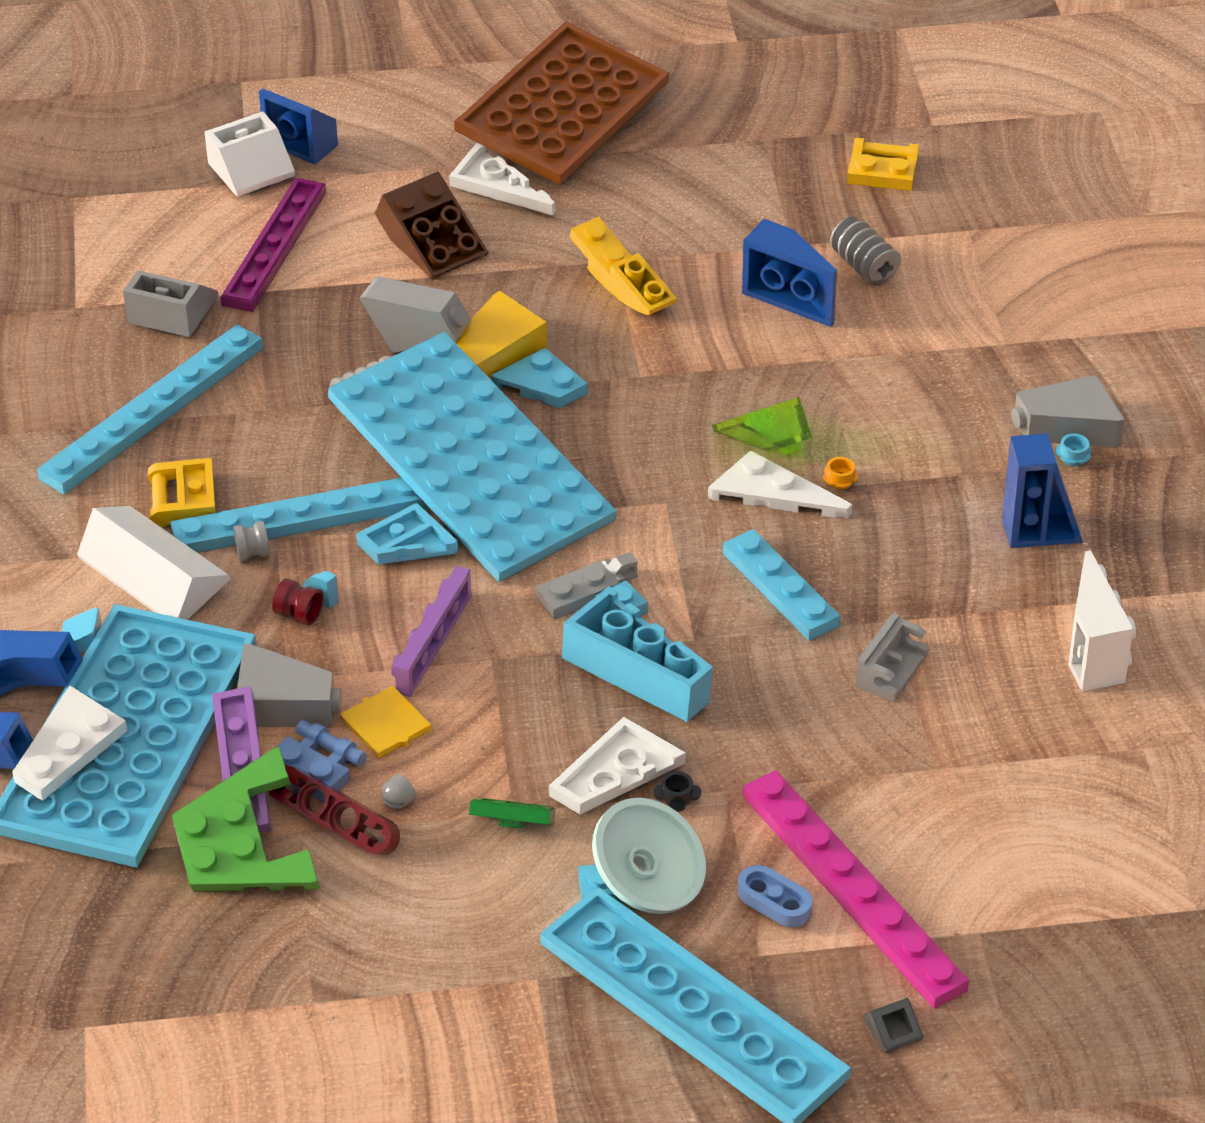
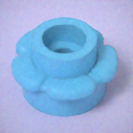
[1056,433,1092,466]

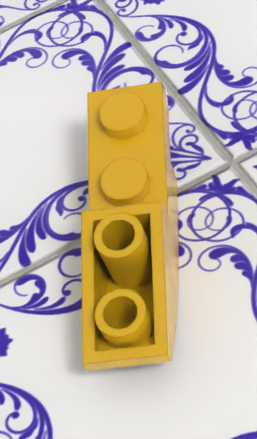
[570,216,677,315]

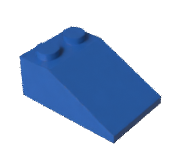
[742,219,837,327]

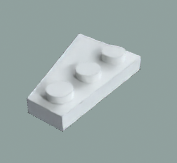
[12,686,127,801]
[549,717,686,815]

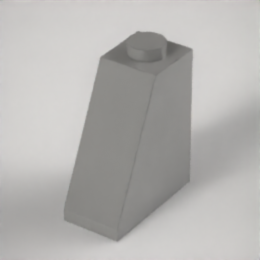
[359,277,471,353]
[1011,375,1125,448]
[237,644,342,727]

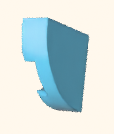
[303,571,339,609]

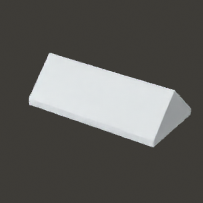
[77,506,230,620]

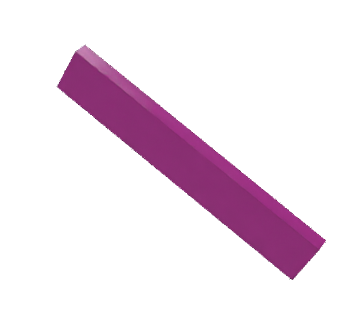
[220,178,326,312]

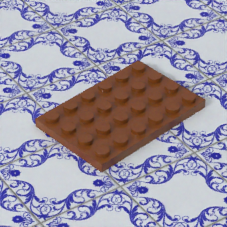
[454,21,669,185]

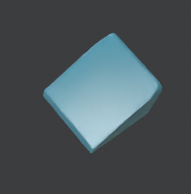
[62,608,102,653]

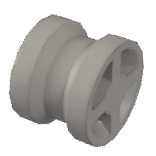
[233,521,270,562]

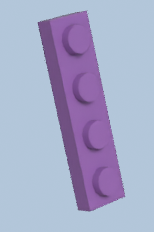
[391,566,472,697]
[212,686,272,833]

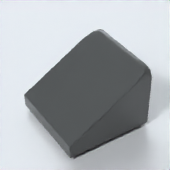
[863,997,924,1052]

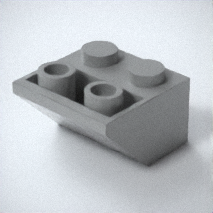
[123,271,218,337]

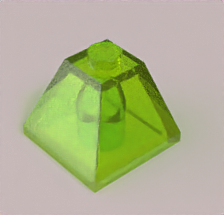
[712,397,813,455]

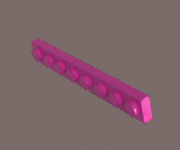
[743,770,969,1009]

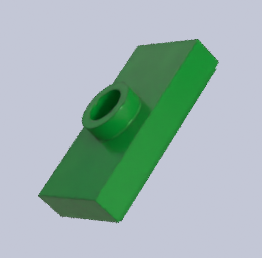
[469,797,556,828]

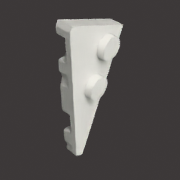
[449,143,556,215]
[708,451,852,519]

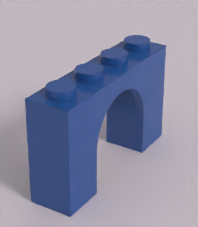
[0,630,83,769]

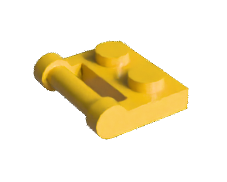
[847,137,919,191]
[148,458,216,528]

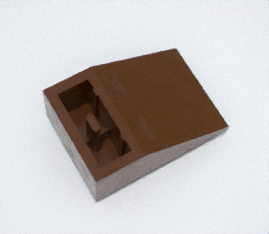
[375,171,489,279]

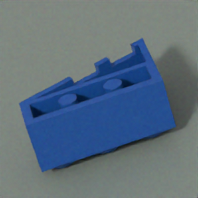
[1002,433,1083,548]

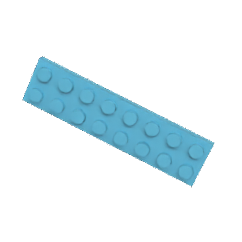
[540,886,851,1123]

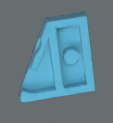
[491,348,588,408]
[356,503,458,565]

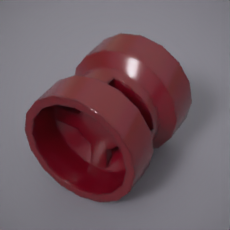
[272,578,324,625]

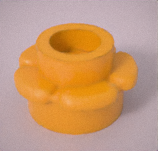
[823,457,859,490]

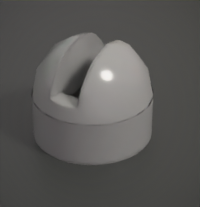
[382,773,416,809]

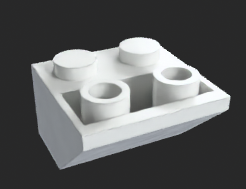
[205,111,295,197]

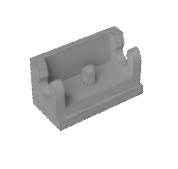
[856,612,929,702]

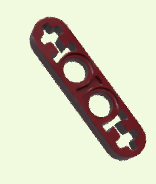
[268,765,400,855]

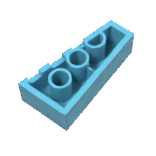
[562,586,713,722]

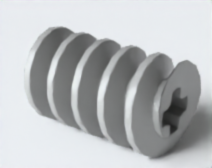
[830,216,901,284]

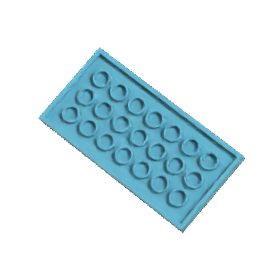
[328,332,617,583]
[0,604,257,868]

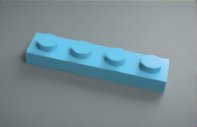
[723,529,840,641]

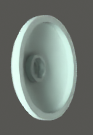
[592,798,706,914]

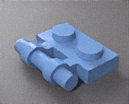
[277,720,367,803]

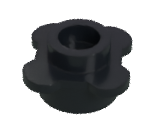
[653,771,701,812]

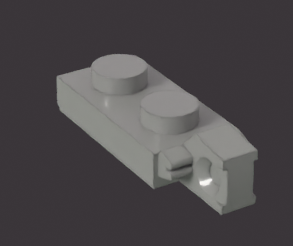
[535,553,638,619]

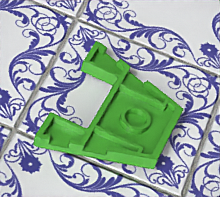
[172,747,320,892]

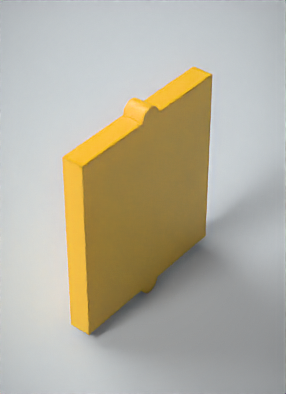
[340,686,432,759]

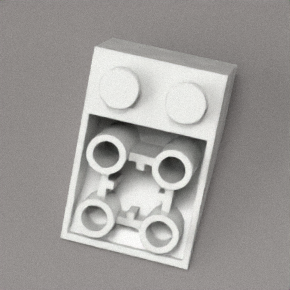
[1068,550,1136,692]

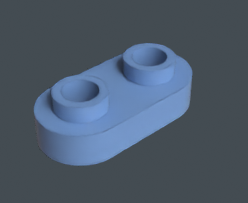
[738,865,813,927]

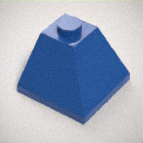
[259,88,338,165]

